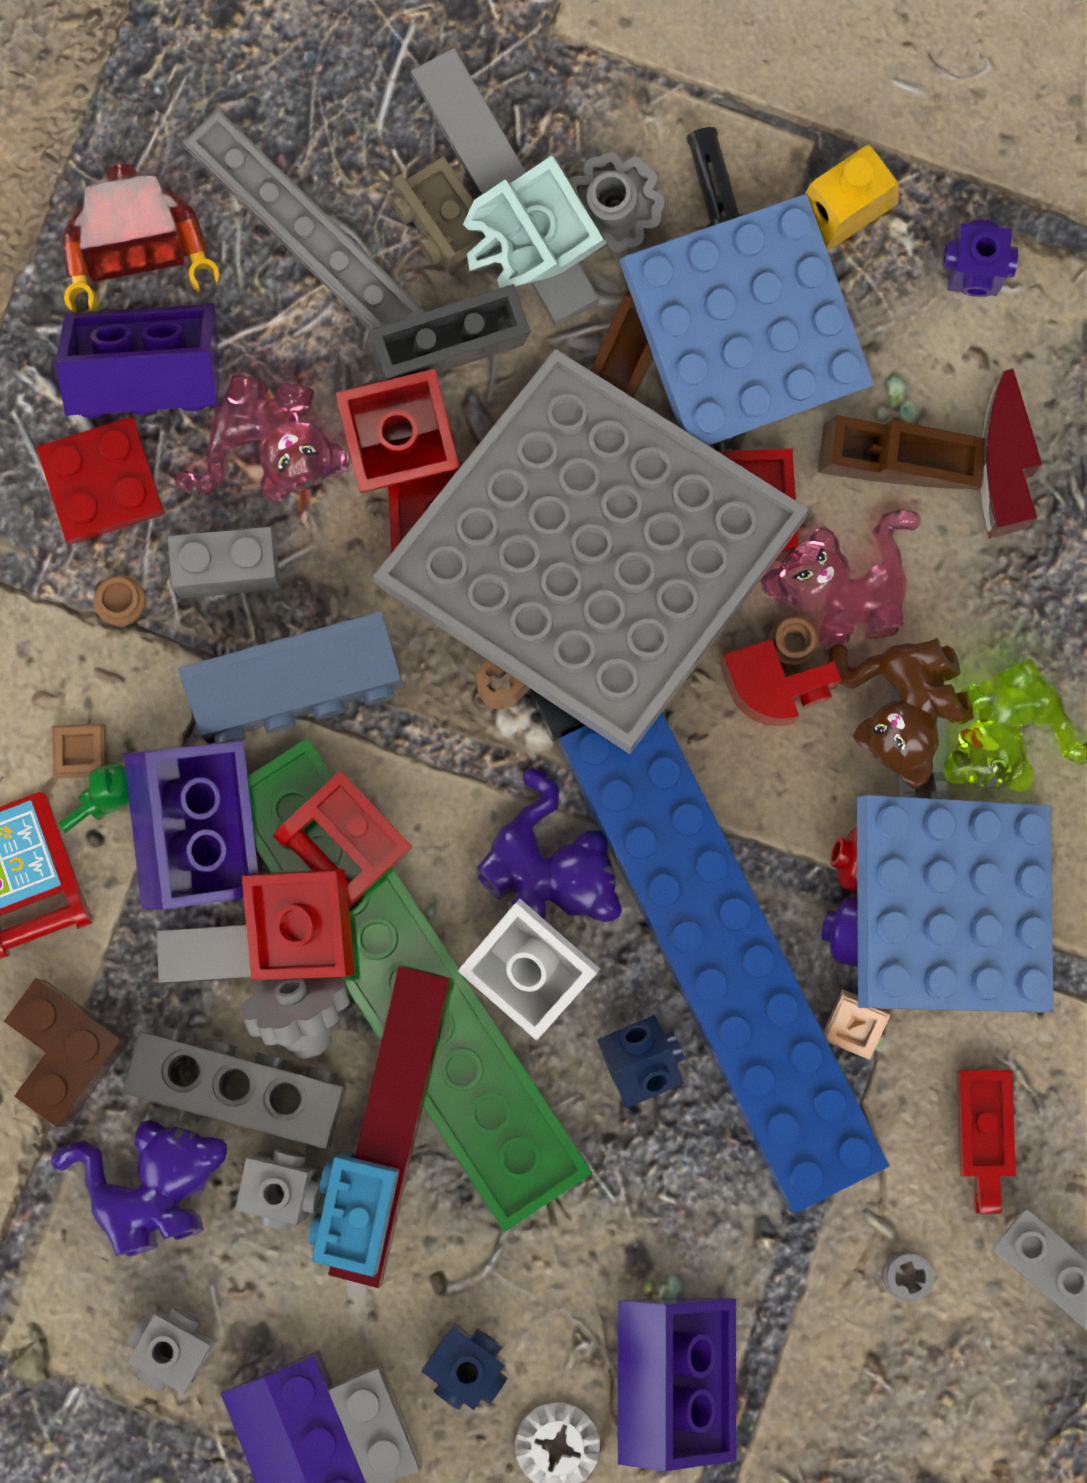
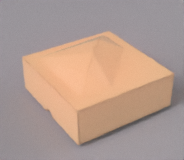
[823,989,891,1060]

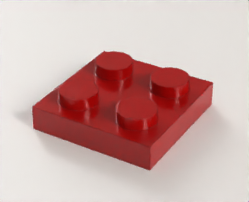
[36,416,165,545]
[242,869,355,980]

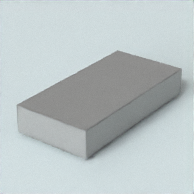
[156,925,251,984]

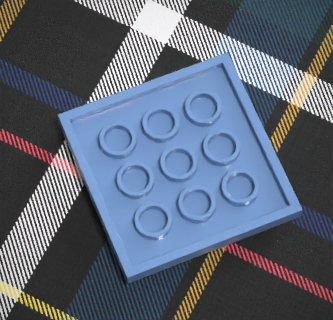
[619,194,874,446]
[857,795,1054,1013]

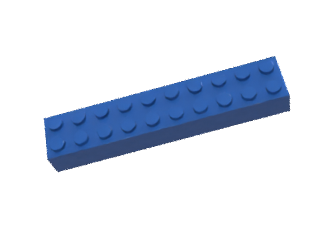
[558,713,890,1214]

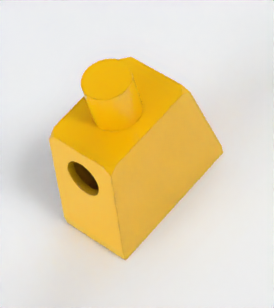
[805,145,899,252]

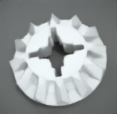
[515,1402,600,1483]

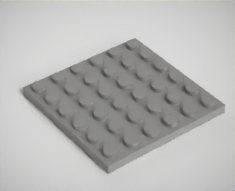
[373,349,809,754]

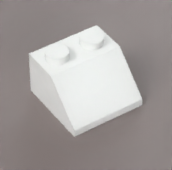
[458,898,600,1040]

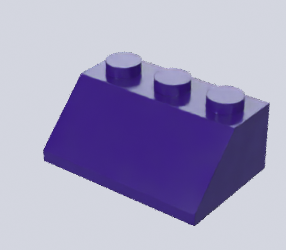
[55,304,220,418]
[123,740,258,910]
[617,1298,737,1471]
[220,1350,366,1483]

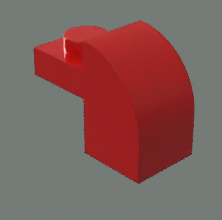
[719,639,841,726]

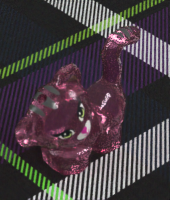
[174,375,349,502]
[761,509,921,647]

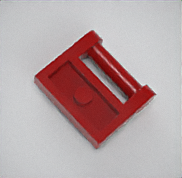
[273,771,413,908]

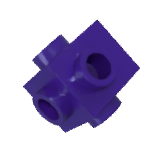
[943,219,1018,297]

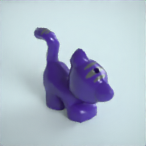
[477,767,622,922]
[51,1120,227,1257]

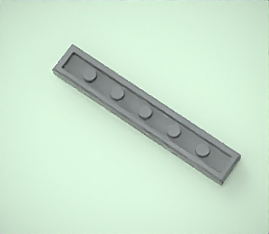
[411,48,599,327]
[182,109,426,330]

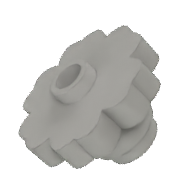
[569,152,666,257]
[242,977,350,1059]

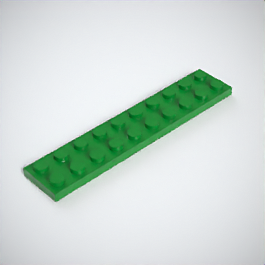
[247,737,592,1232]

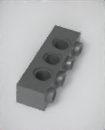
[122,1025,346,1149]

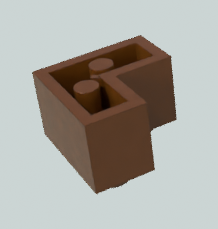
[4,978,130,1127]

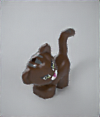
[828,638,974,788]

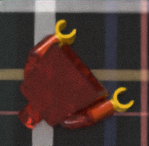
[62,164,219,313]

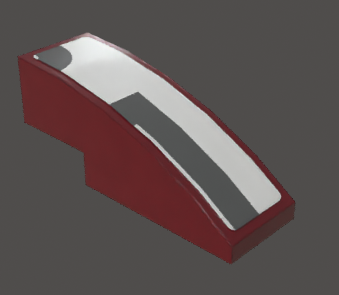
[980,368,1042,539]

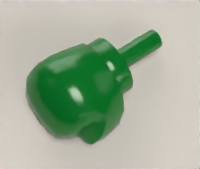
[58,763,129,833]

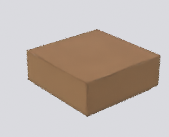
[52,723,107,779]

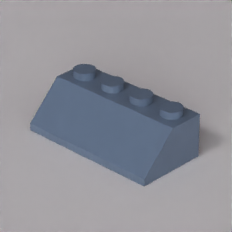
[178,611,403,743]

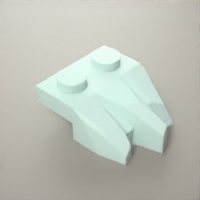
[463,155,607,288]

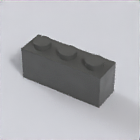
[365,284,531,382]

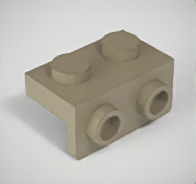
[390,156,486,275]

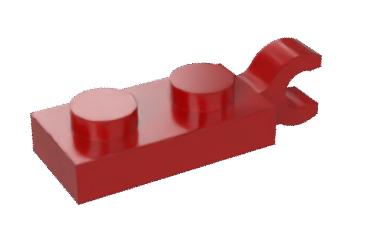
[956,1070,1016,1214]

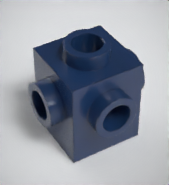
[597,1015,685,1108]
[421,1322,508,1410]

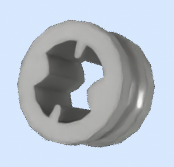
[882,1252,934,1302]

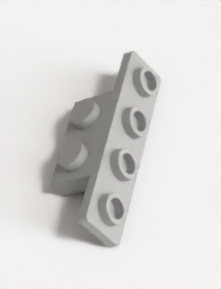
[993,1210,1087,1331]

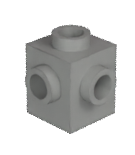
[235,1149,322,1230]
[127,1308,216,1394]

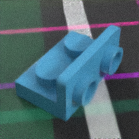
[308,1151,400,1277]

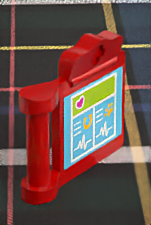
[0,792,93,959]

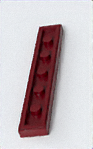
[328,965,452,1288]

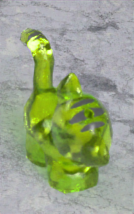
[943,658,1087,792]

